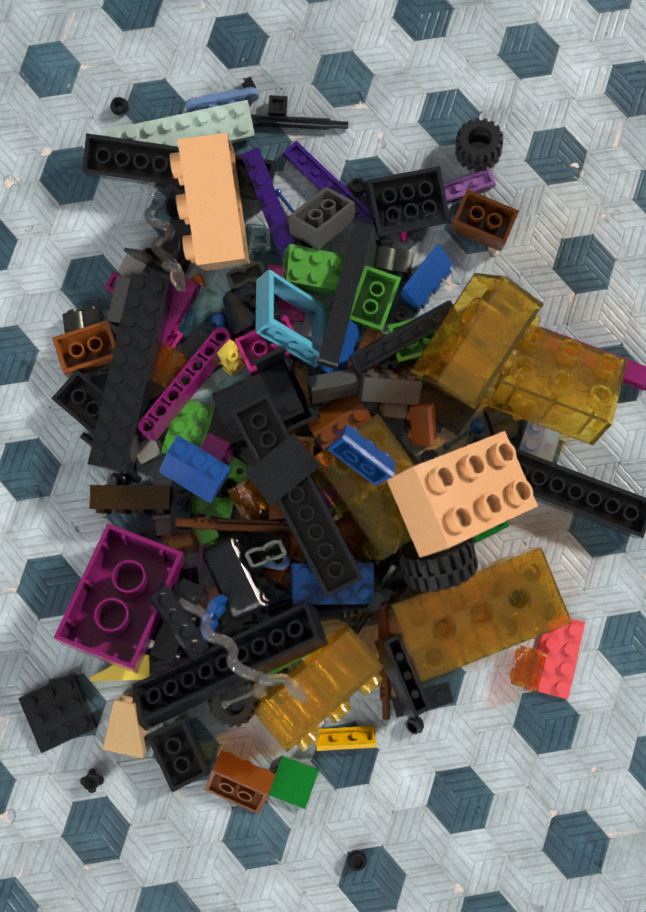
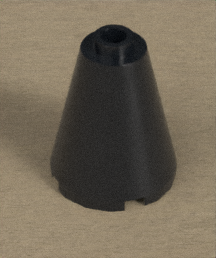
[223,290,256,344]

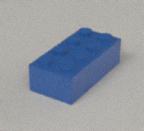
[291,563,374,605]

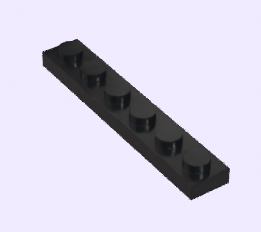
[348,300,459,374]

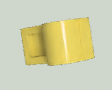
[217,339,246,377]

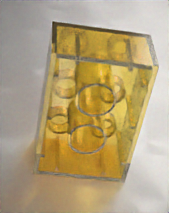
[410,273,544,410]
[483,319,627,446]
[311,414,415,563]
[254,623,384,752]

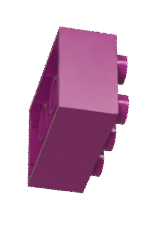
[54,523,185,674]

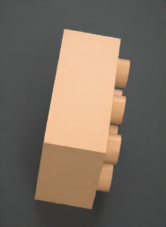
[170,133,250,271]
[387,431,538,557]

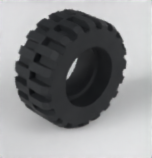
[398,538,478,592]

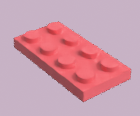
[529,612,585,699]

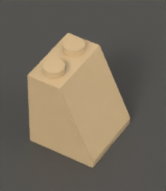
[102,692,151,758]

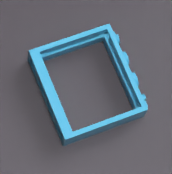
[256,269,327,367]

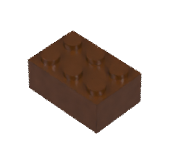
[450,189,519,252]

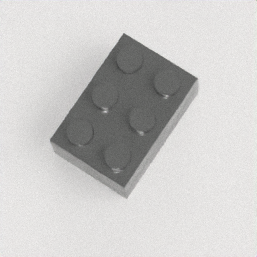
[288,187,355,250]
[357,368,422,405]

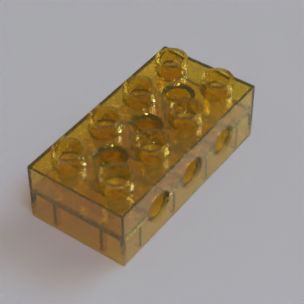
[389,547,572,682]

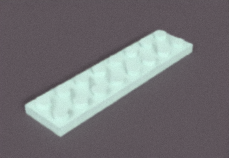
[103,100,256,146]

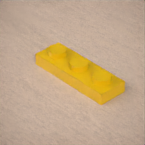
[316,726,376,751]

